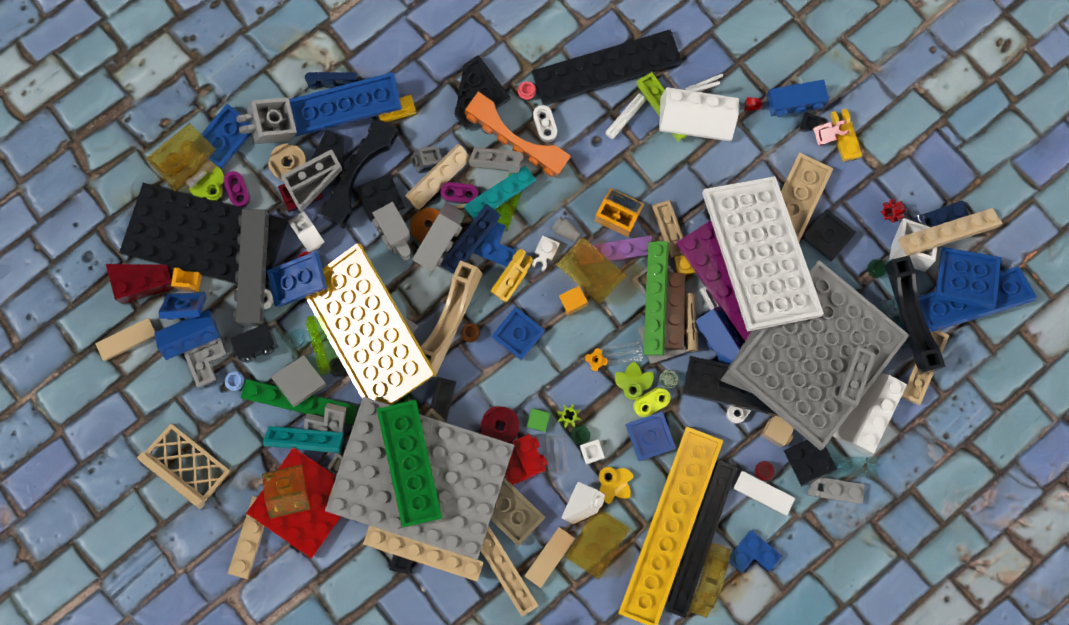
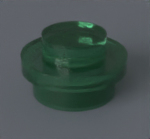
[867,259,886,278]
[659,370,678,389]
[571,425,590,445]

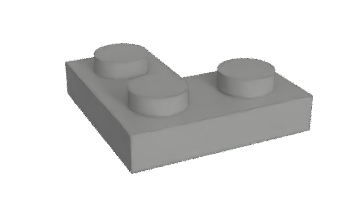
[184,337,228,388]
[304,403,347,433]

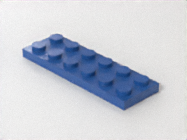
[289,72,402,137]
[918,266,1037,333]

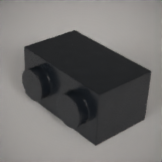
[230,323,278,363]

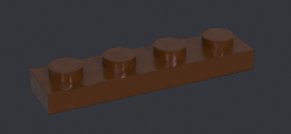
[665,272,685,350]

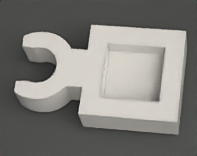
[532,235,560,272]

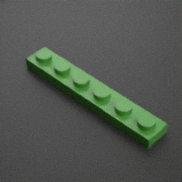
[643,241,669,356]

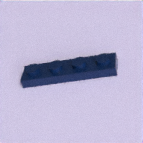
[441,204,502,275]

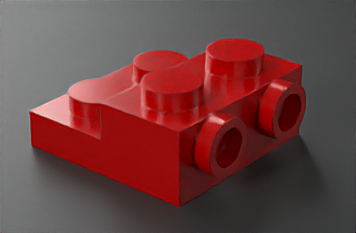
[505,434,548,485]

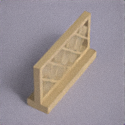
[137,424,231,510]

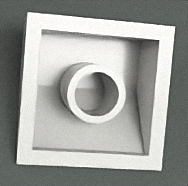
[889,218,937,272]

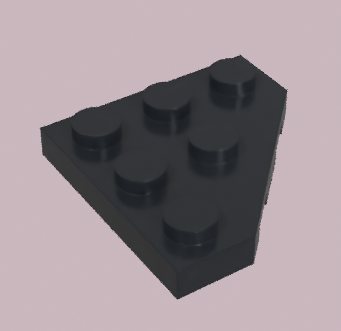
[455,55,511,130]

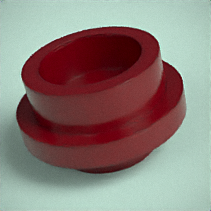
[755,461,775,481]

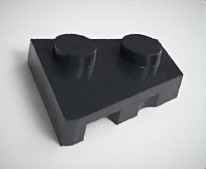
[311,129,345,176]

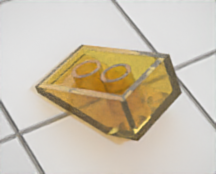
[146,123,216,192]
[556,237,626,304]
[565,509,630,580]

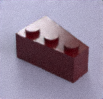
[106,264,175,304]

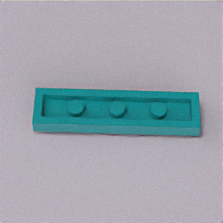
[464,165,536,220]
[263,426,345,453]

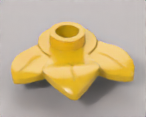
[599,467,634,504]

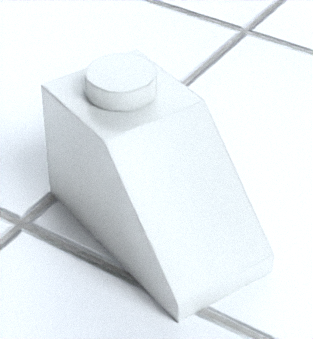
[288,211,324,252]
[561,482,605,524]

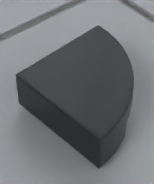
[799,112,823,132]

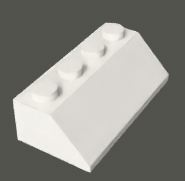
[659,87,739,142]
[833,373,907,455]

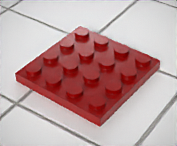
[246,447,341,558]

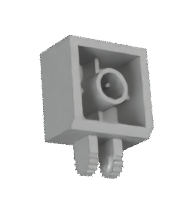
[236,98,297,144]
[372,202,413,260]

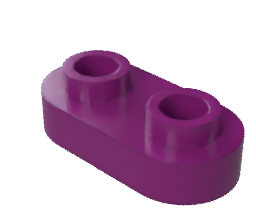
[224,171,250,208]
[441,182,478,204]

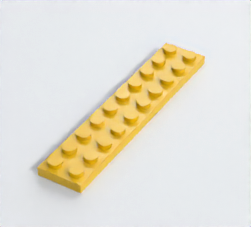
[618,426,723,625]

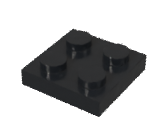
[356,173,405,222]
[802,209,856,262]
[783,440,838,487]

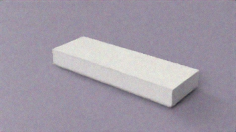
[733,471,795,516]

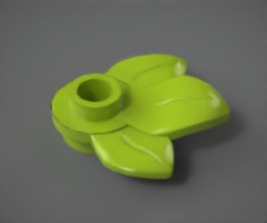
[189,167,224,201]
[615,362,654,400]

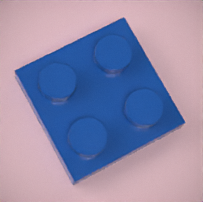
[158,292,207,320]
[491,307,545,361]
[625,412,676,462]

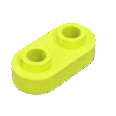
[633,387,671,417]

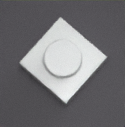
[580,439,605,464]

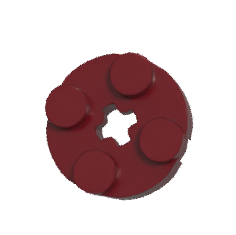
[481,406,519,443]

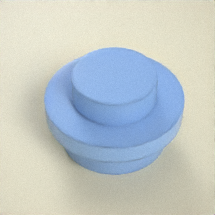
[225,372,245,391]

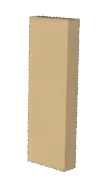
[652,200,683,259]
[95,318,156,361]
[525,527,575,588]

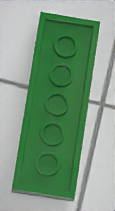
[376,400,442,528]

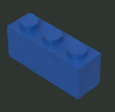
[766,79,829,117]
[696,306,744,364]
[154,310,220,360]

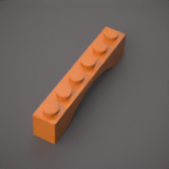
[465,92,571,178]

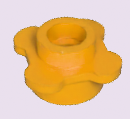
[585,348,608,371]

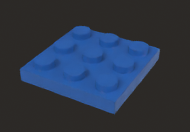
[935,247,1001,309]

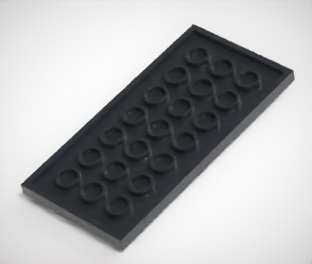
[119,183,288,290]

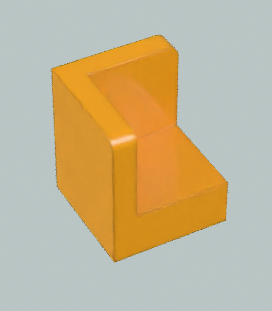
[171,268,202,292]
[559,286,588,316]

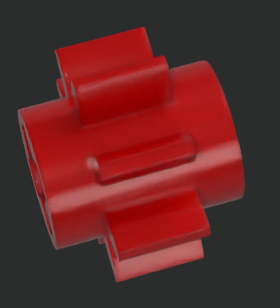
[881,198,907,223]

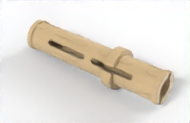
[684,293,699,352]

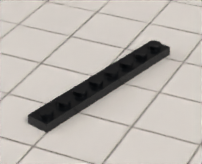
[666,460,737,618]

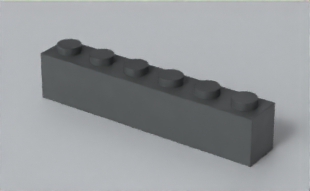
[233,209,269,326]

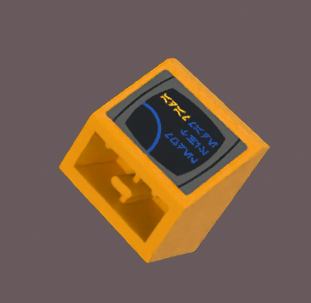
[594,188,644,237]

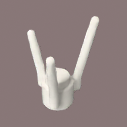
[685,74,723,93]

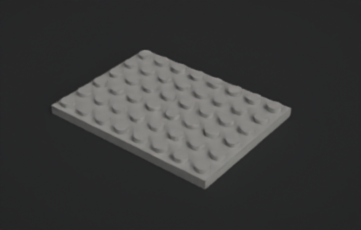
[727,260,909,450]
[325,396,514,560]

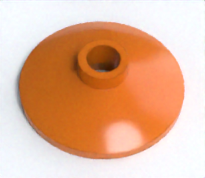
[410,208,440,243]

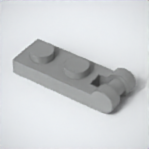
[469,147,524,173]
[807,478,865,504]

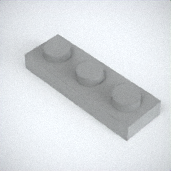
[837,346,876,408]

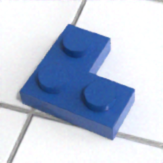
[474,222,517,267]
[725,530,782,574]

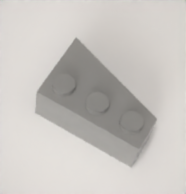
[281,149,342,213]
[412,202,466,271]

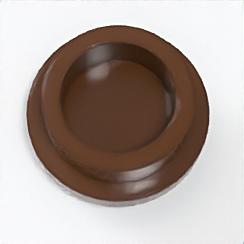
[461,323,480,343]

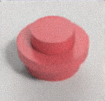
[518,82,536,100]

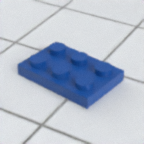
[191,104,252,170]
[267,252,327,307]

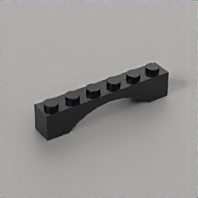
[321,118,399,228]
[885,255,946,375]

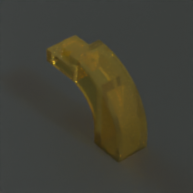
[688,543,731,618]

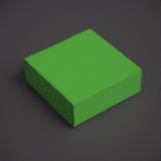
[527,408,550,432]

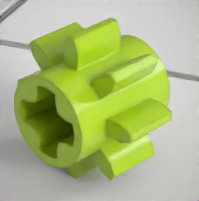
[557,404,581,428]

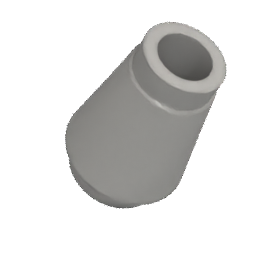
[551,217,580,242]

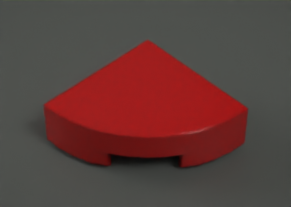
[744,97,763,111]

